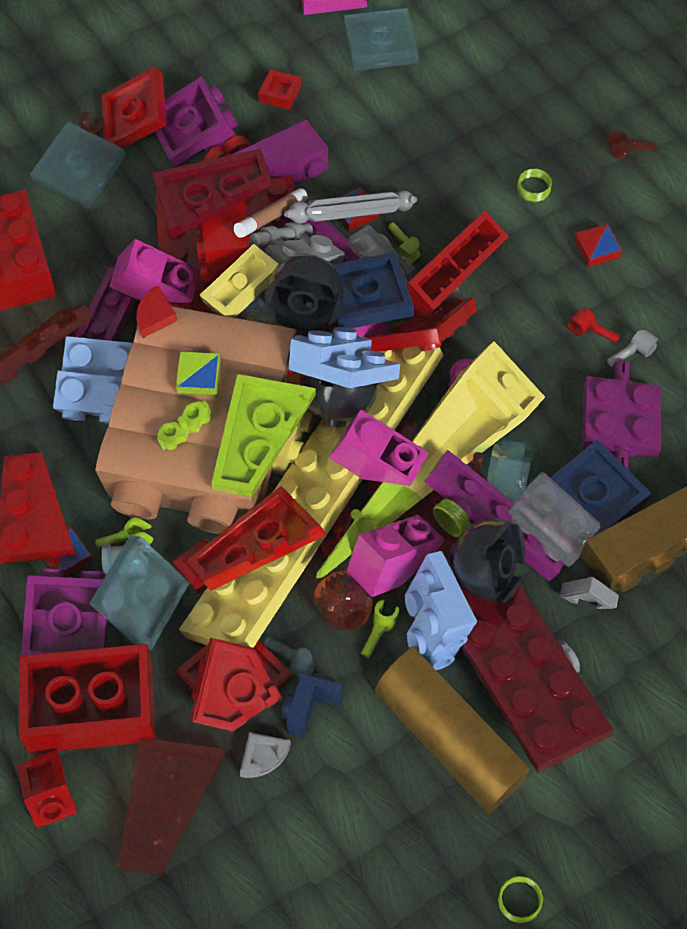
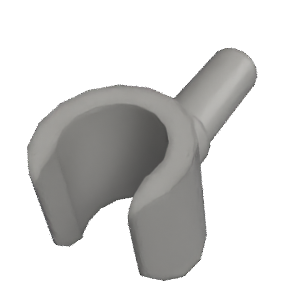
[607,330,658,367]

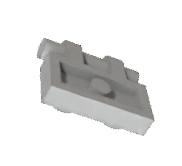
[249,222,345,265]

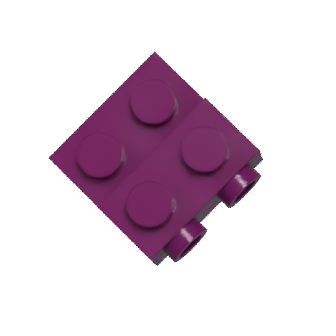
[155,76,239,167]
[21,569,115,656]

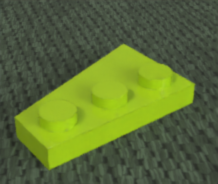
[211,374,316,497]

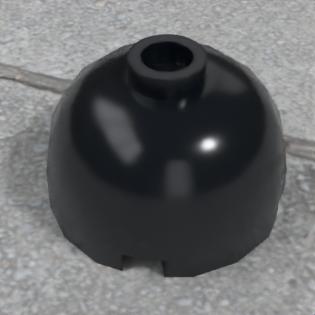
[265,254,343,332]
[300,374,379,427]
[449,519,525,603]

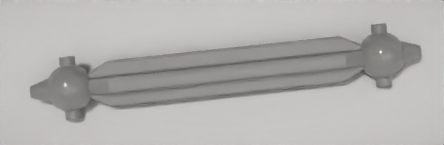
[284,190,418,224]

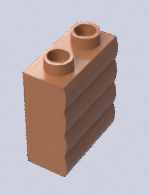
[95,306,297,534]

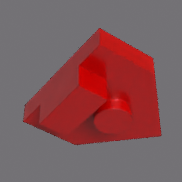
[189,637,283,731]

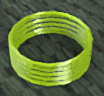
[517,169,552,202]
[433,499,470,537]
[498,876,543,923]

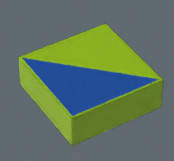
[176,352,221,395]

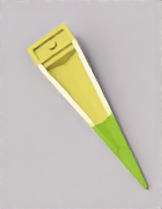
[316,341,545,578]

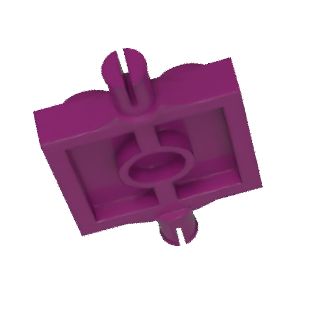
[582,360,661,469]

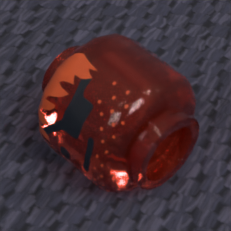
[313,571,373,631]

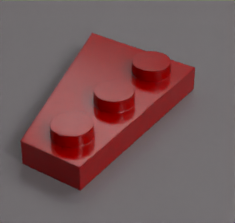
[367,297,477,352]
[0,452,77,564]
[186,486,326,591]

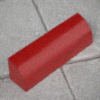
[406,210,509,318]

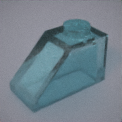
[487,438,534,508]

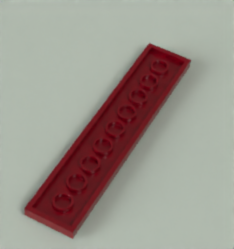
[361,417,614,773]

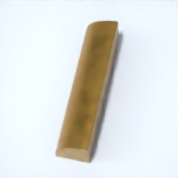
[375,646,530,815]

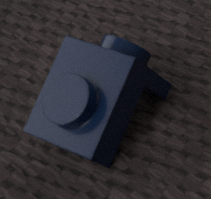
[282,673,342,739]

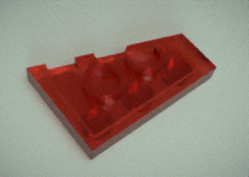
[0,304,93,386]
[118,738,225,875]

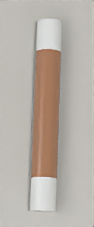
[234,188,308,238]

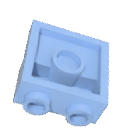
[288,327,400,388]
[53,336,133,424]
[404,551,477,670]

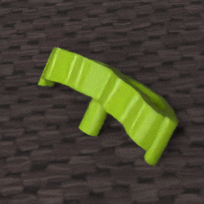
[157,401,211,450]

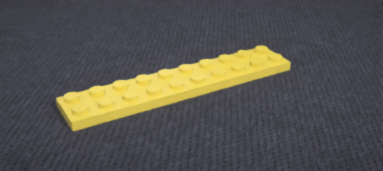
[179,346,444,647]

